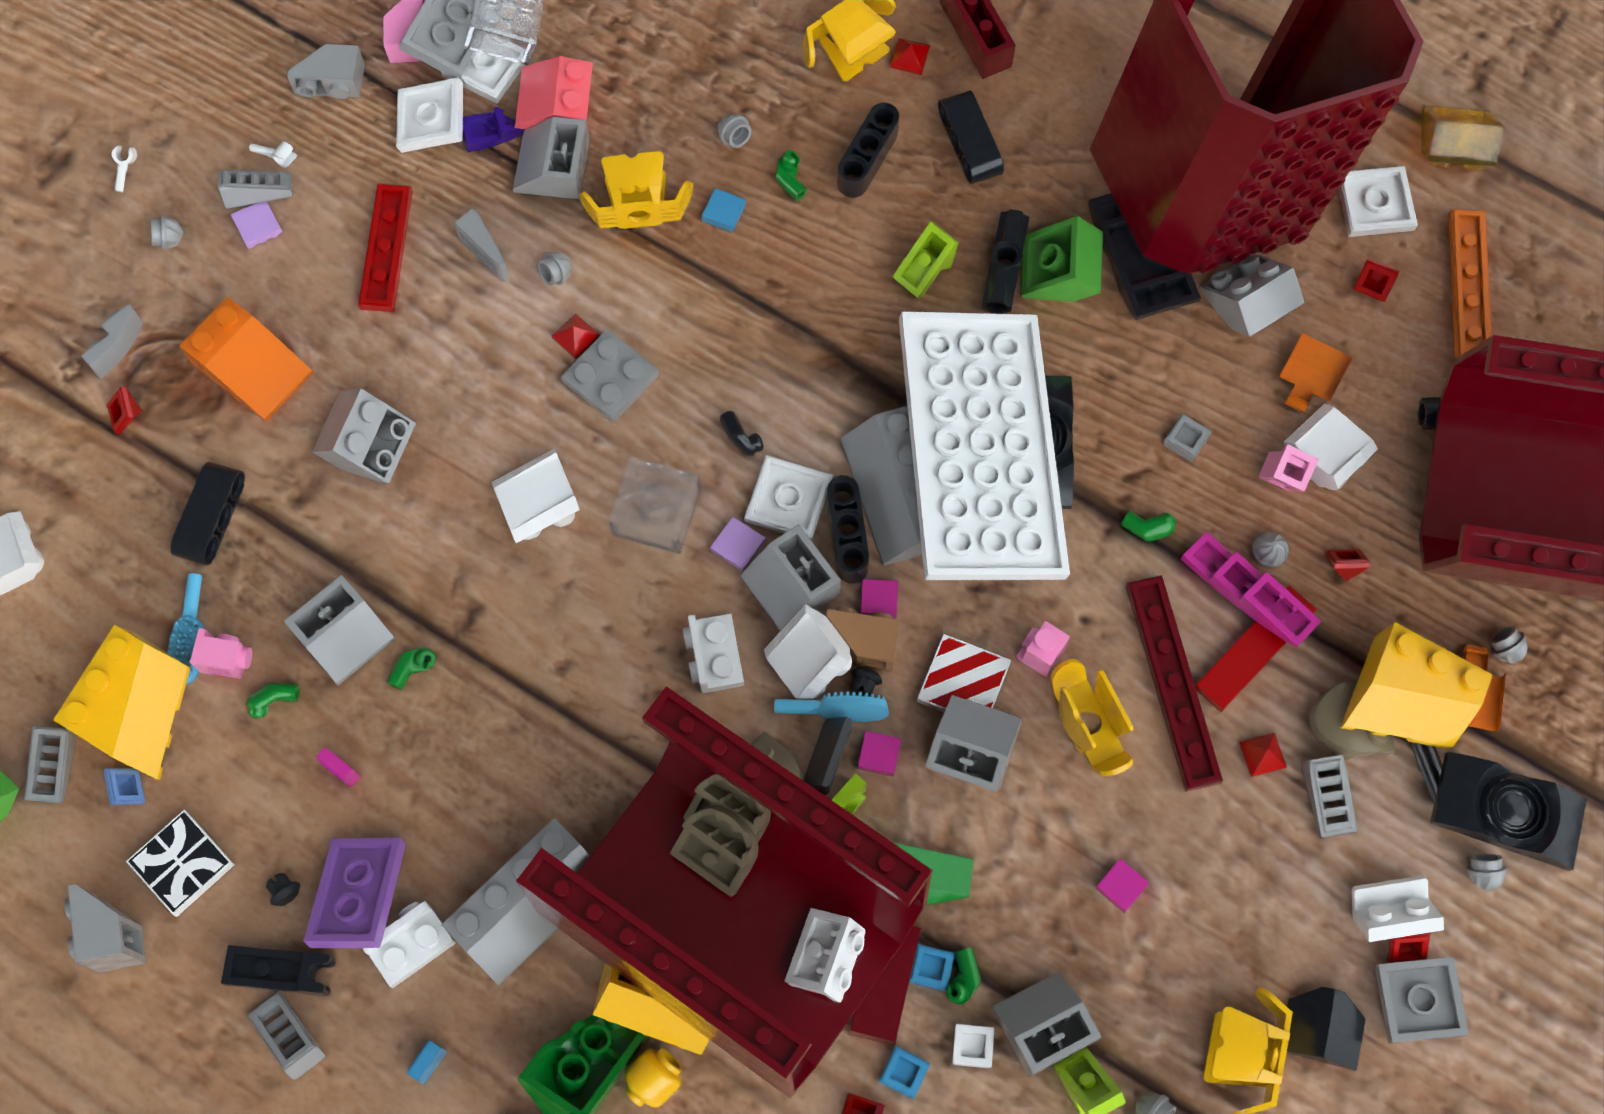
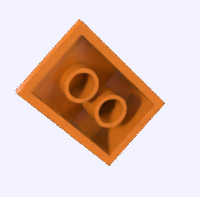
[179,296,313,422]

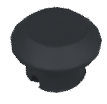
[851,667,882,697]
[266,873,300,906]

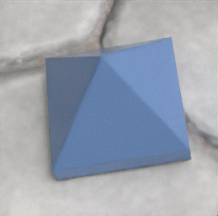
[103,768,146,805]

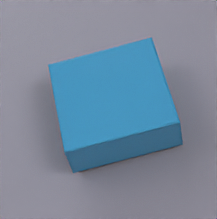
[702,188,746,233]
[909,944,955,992]
[407,1040,447,1084]
[879,1046,930,1100]

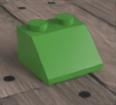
[1021,216,1103,302]

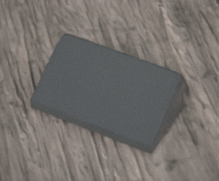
[804,717,852,795]

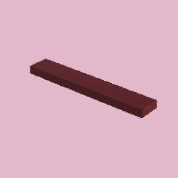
[1126,575,1223,792]

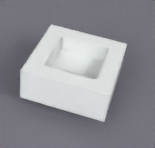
[952,1024,994,1069]

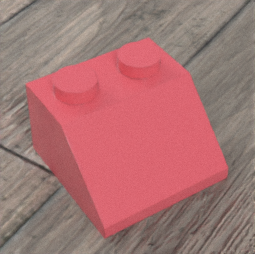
[514,56,593,130]

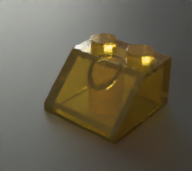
[1422,105,1505,170]

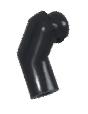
[720,411,764,456]

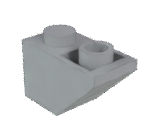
[287,44,365,99]

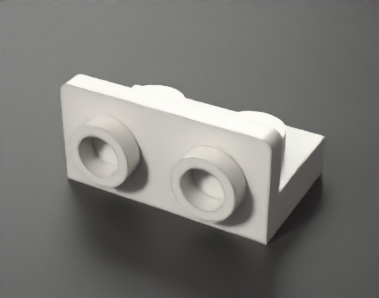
[683,614,745,694]
[1352,875,1444,942]
[362,901,456,989]
[785,908,865,1003]

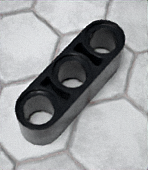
[938,90,1004,184]
[838,102,899,198]
[171,462,245,566]
[827,475,869,584]

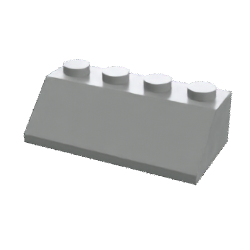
[841,406,922,566]
[441,818,590,986]

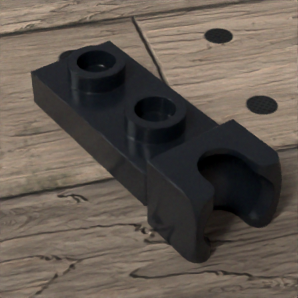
[221,945,336,996]

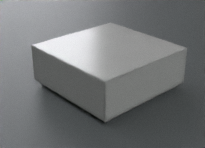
[1163,414,1212,463]

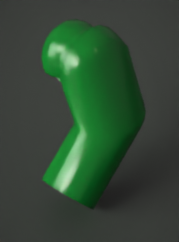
[775,150,807,201]
[1121,511,1176,542]
[386,647,436,690]
[246,682,300,718]
[946,947,981,1004]

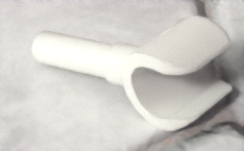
[249,141,298,168]
[112,146,137,193]

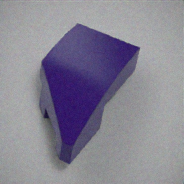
[463,107,524,152]

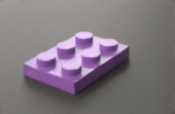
[304,837,406,948]

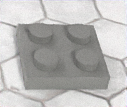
[561,329,660,424]
[1374,957,1469,1044]

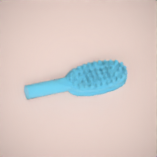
[167,573,204,684]
[774,691,889,722]

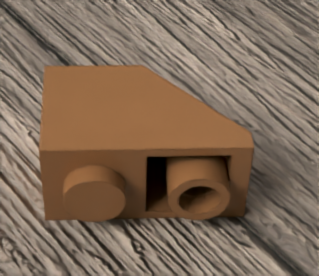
[826,607,899,671]

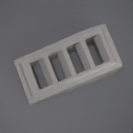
[218,170,293,209]
[454,208,509,282]
[24,726,77,803]
[1302,755,1357,839]
[247,991,325,1080]

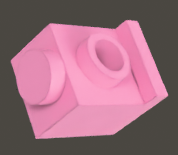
[1258,444,1319,492]
[1016,621,1070,677]
[190,628,253,679]

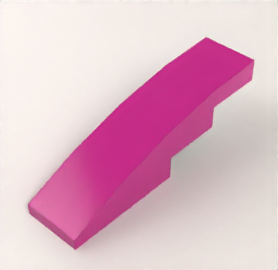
[1181,532,1322,648]

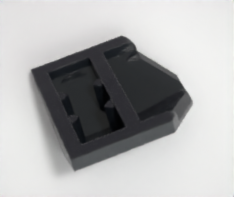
[1287,987,1366,1071]

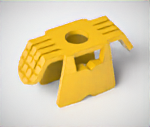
[803,0,896,82]
[579,151,693,229]
[1050,659,1134,776]
[1203,987,1293,1114]

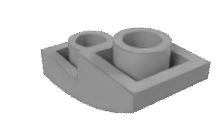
[81,304,143,379]

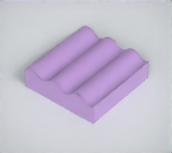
[231,201,283,249]
[710,517,766,572]

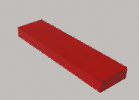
[358,184,413,312]
[1195,585,1317,712]

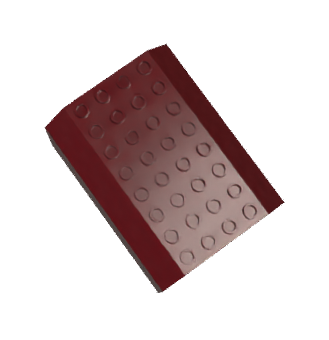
[1089,0,1424,274]
[1419,335,1604,601]
[516,686,933,1099]

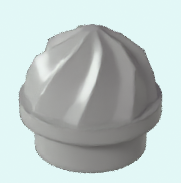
[717,113,751,148]
[151,215,183,250]
[537,252,573,286]
[1252,532,1289,567]
[1489,626,1528,663]
[1467,854,1507,891]
[1136,1092,1176,1114]

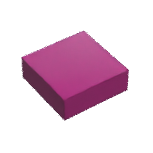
[861,579,898,619]
[858,731,901,777]
[316,747,360,787]
[1095,858,1149,913]

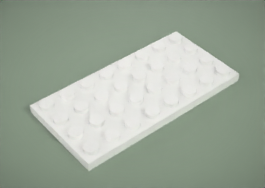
[899,312,1070,580]

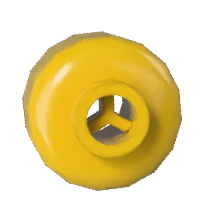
[624,1048,683,1108]

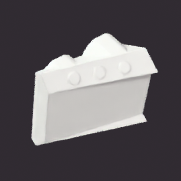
[1284,404,1378,490]
[491,449,580,543]
[0,511,44,596]
[764,604,852,700]

